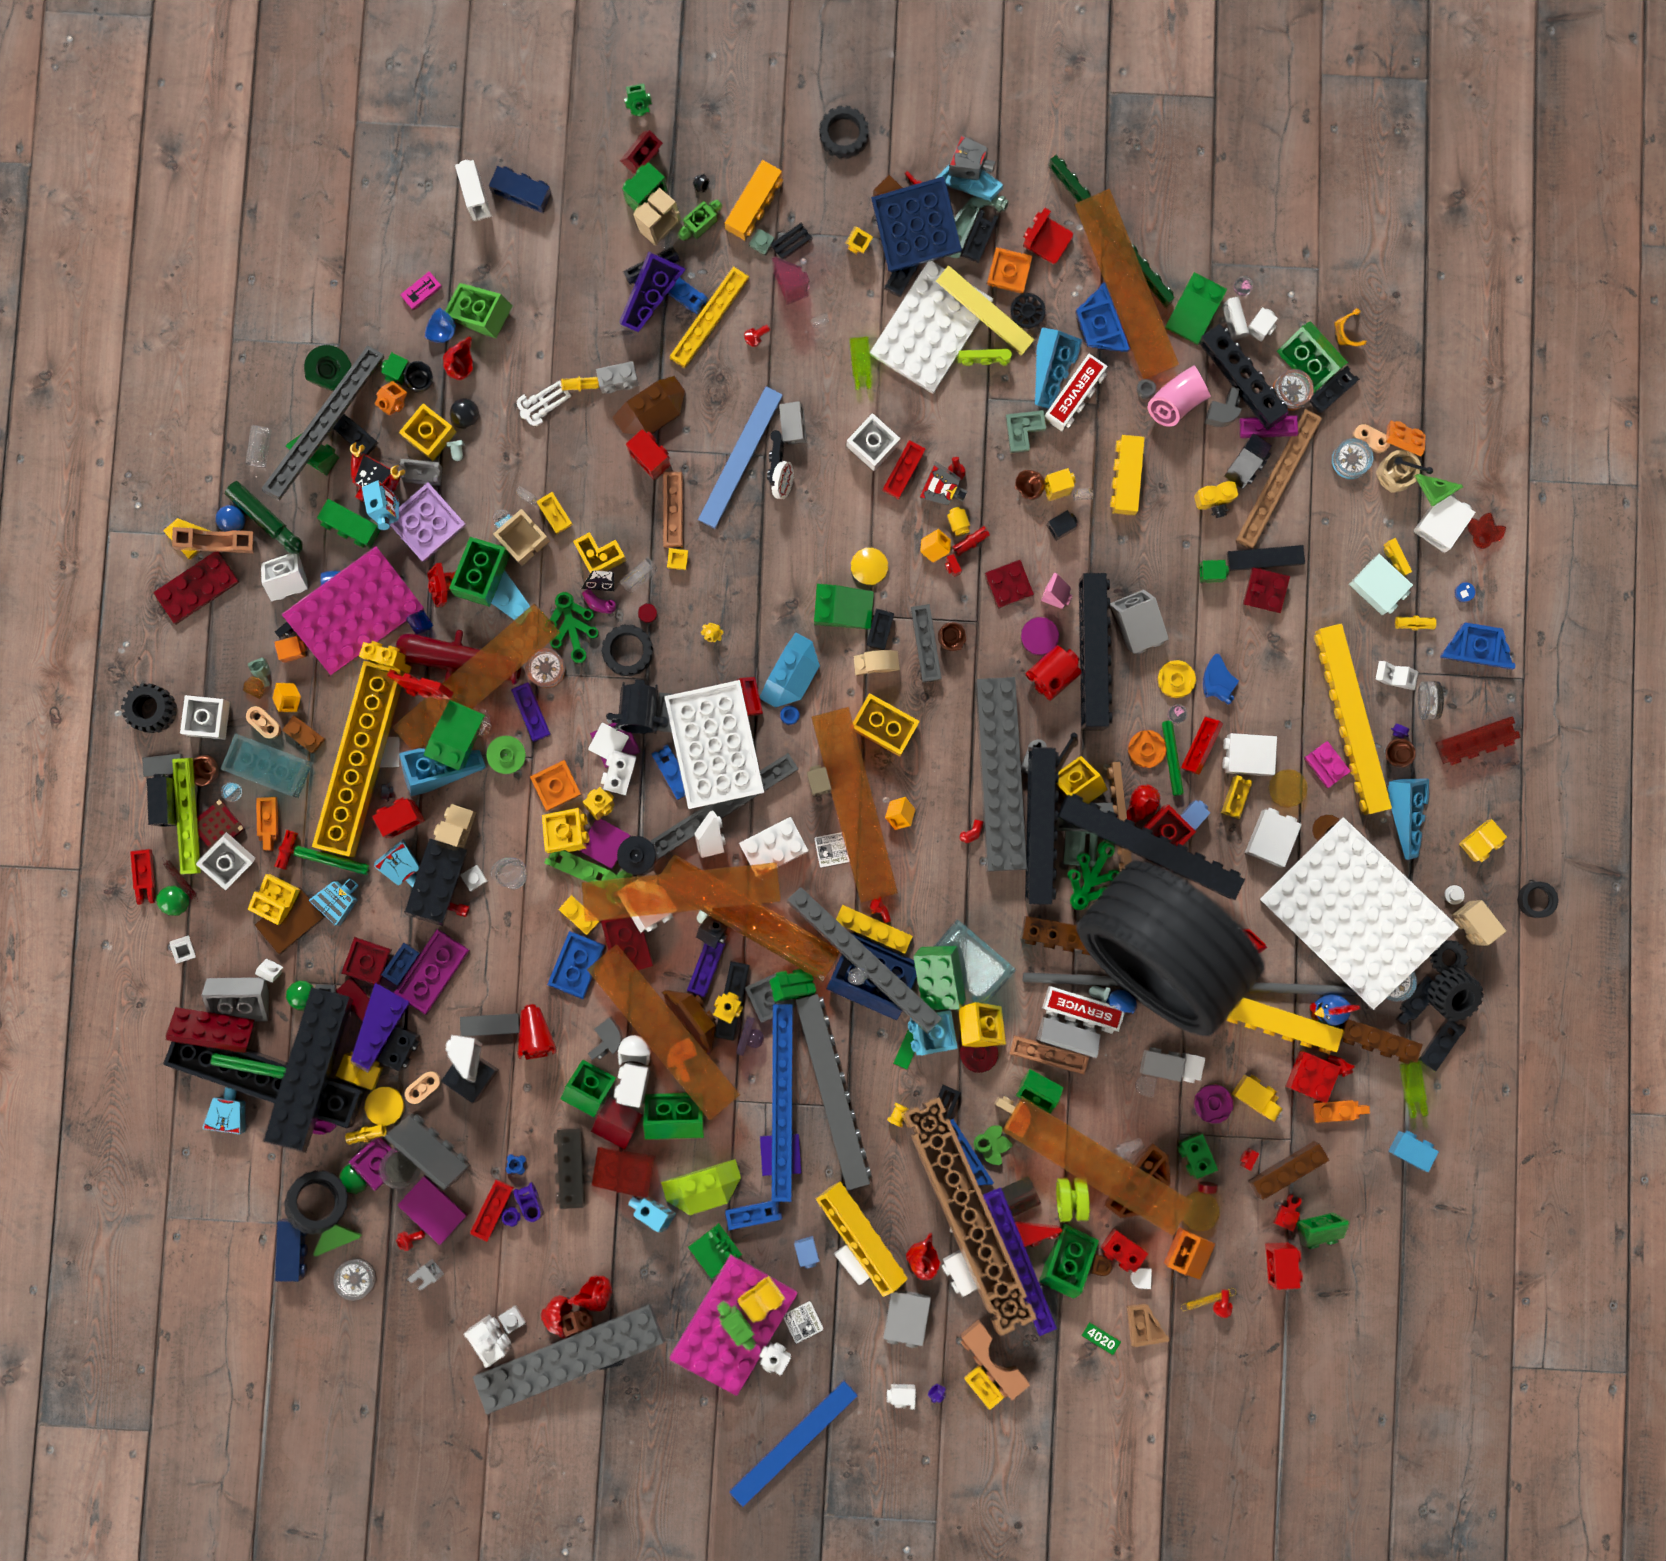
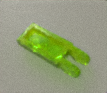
[849,336,871,390]
[1399,1062,1428,1119]

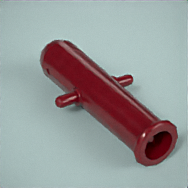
[395,630,522,685]

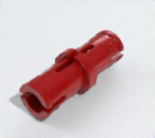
[952,526,990,557]
[274,830,299,870]

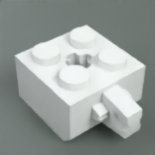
[464,1314,511,1368]

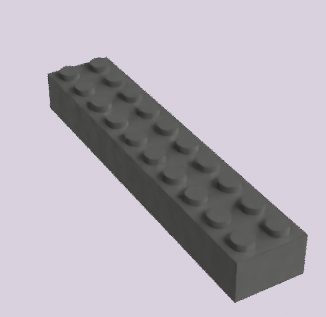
[975,677,1027,872]

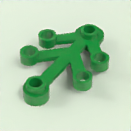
[545,592,599,664]
[1067,841,1120,910]

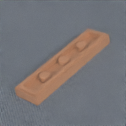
[663,472,683,548]
[1009,1035,1089,1075]

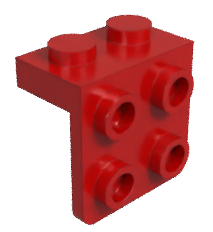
[1023,208,1073,264]

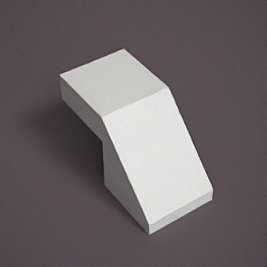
[1376,661,1418,690]

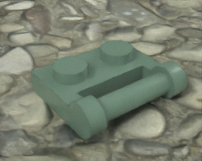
[1063,831,1098,867]

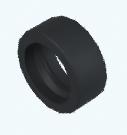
[1517,881,1559,918]

